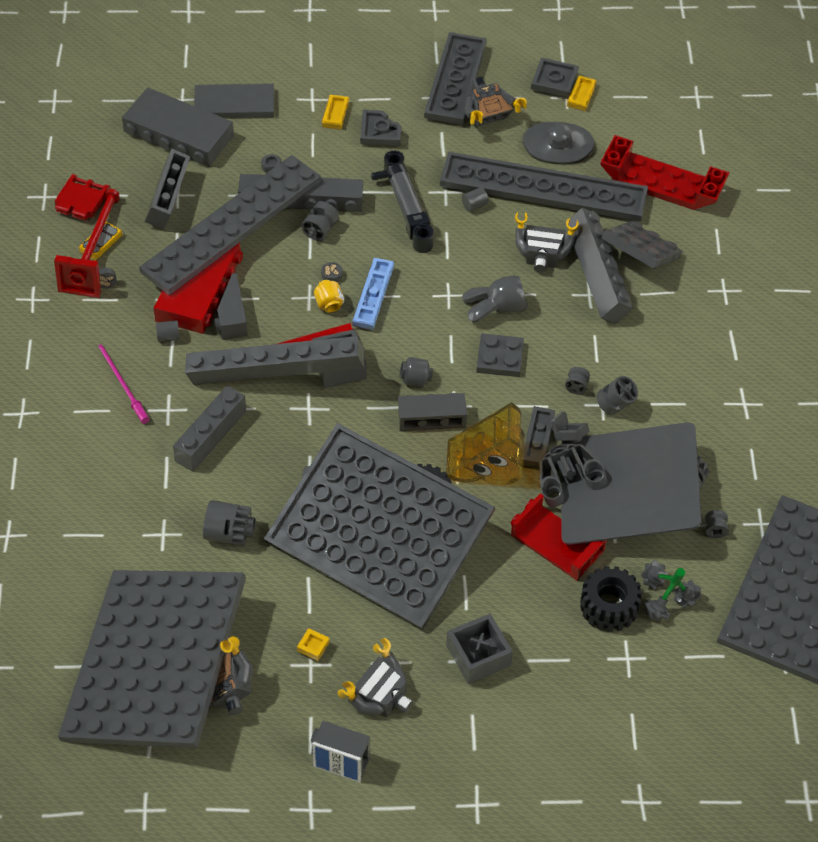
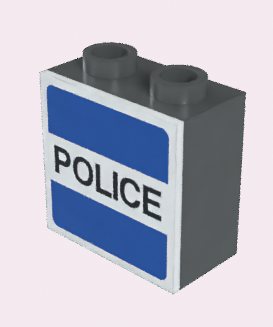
[311,721,370,783]

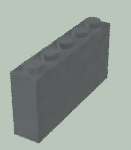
[122,87,234,167]

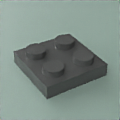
[531,57,579,98]
[476,333,524,377]

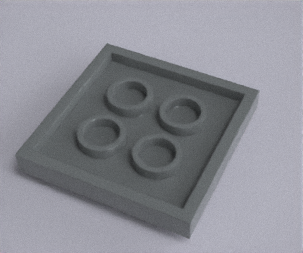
[601,221,683,268]

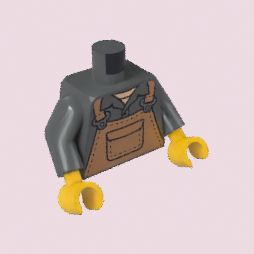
[464,77,527,127]
[210,636,253,715]

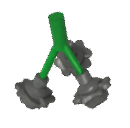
[641,560,701,621]

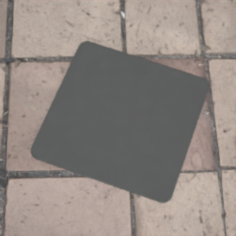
[562,422,701,545]

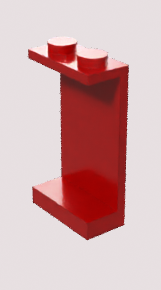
[510,493,607,581]

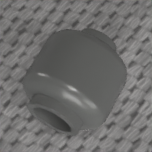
[399,357,433,387]

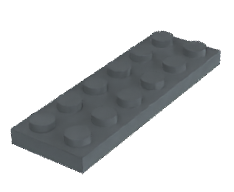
[424,32,487,125]

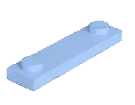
[352,258,394,330]

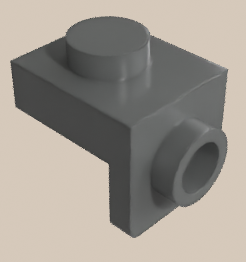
[551,412,590,443]

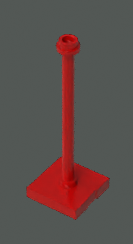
[54,189,120,298]

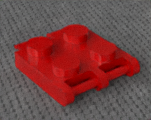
[54,174,110,221]

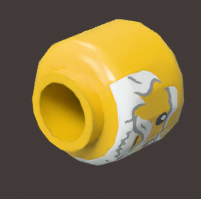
[314,280,344,313]

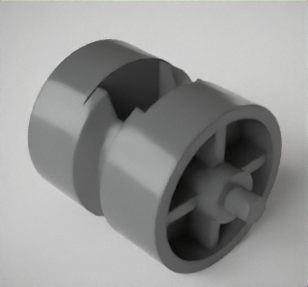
[301,201,339,241]
[597,376,638,414]

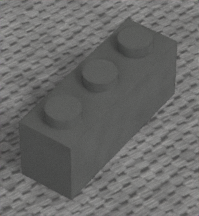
[398,393,467,431]

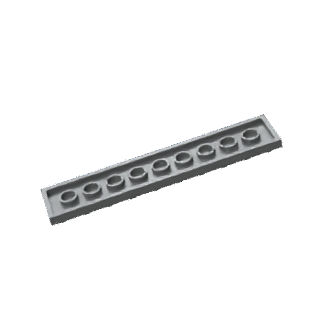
[440,152,648,222]
[139,155,321,295]

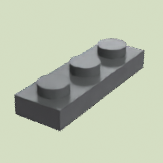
[521,406,555,468]

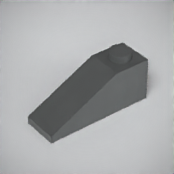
[214,273,248,340]

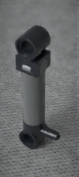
[371,150,434,253]

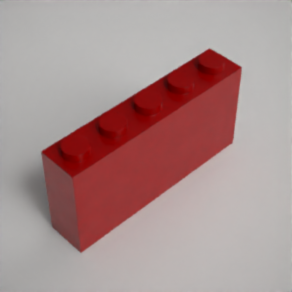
[153,243,243,334]

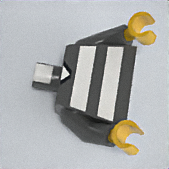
[515,212,579,273]
[338,638,413,717]

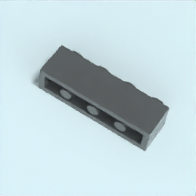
[144,149,190,230]
[173,386,246,472]

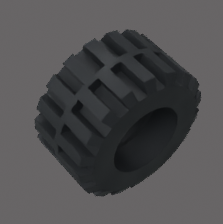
[580,566,642,632]

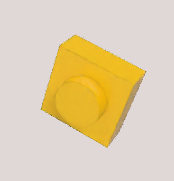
[297,628,330,661]

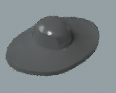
[523,122,594,164]

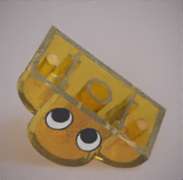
[446,402,525,485]

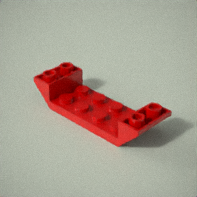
[600,135,730,210]

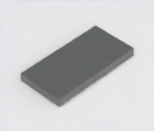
[194,84,274,118]

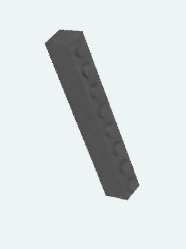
[185,336,364,385]

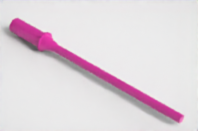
[98,344,150,424]

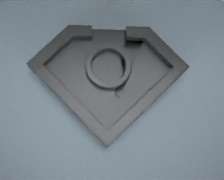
[360,110,402,146]

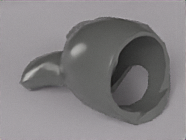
[462,275,528,323]

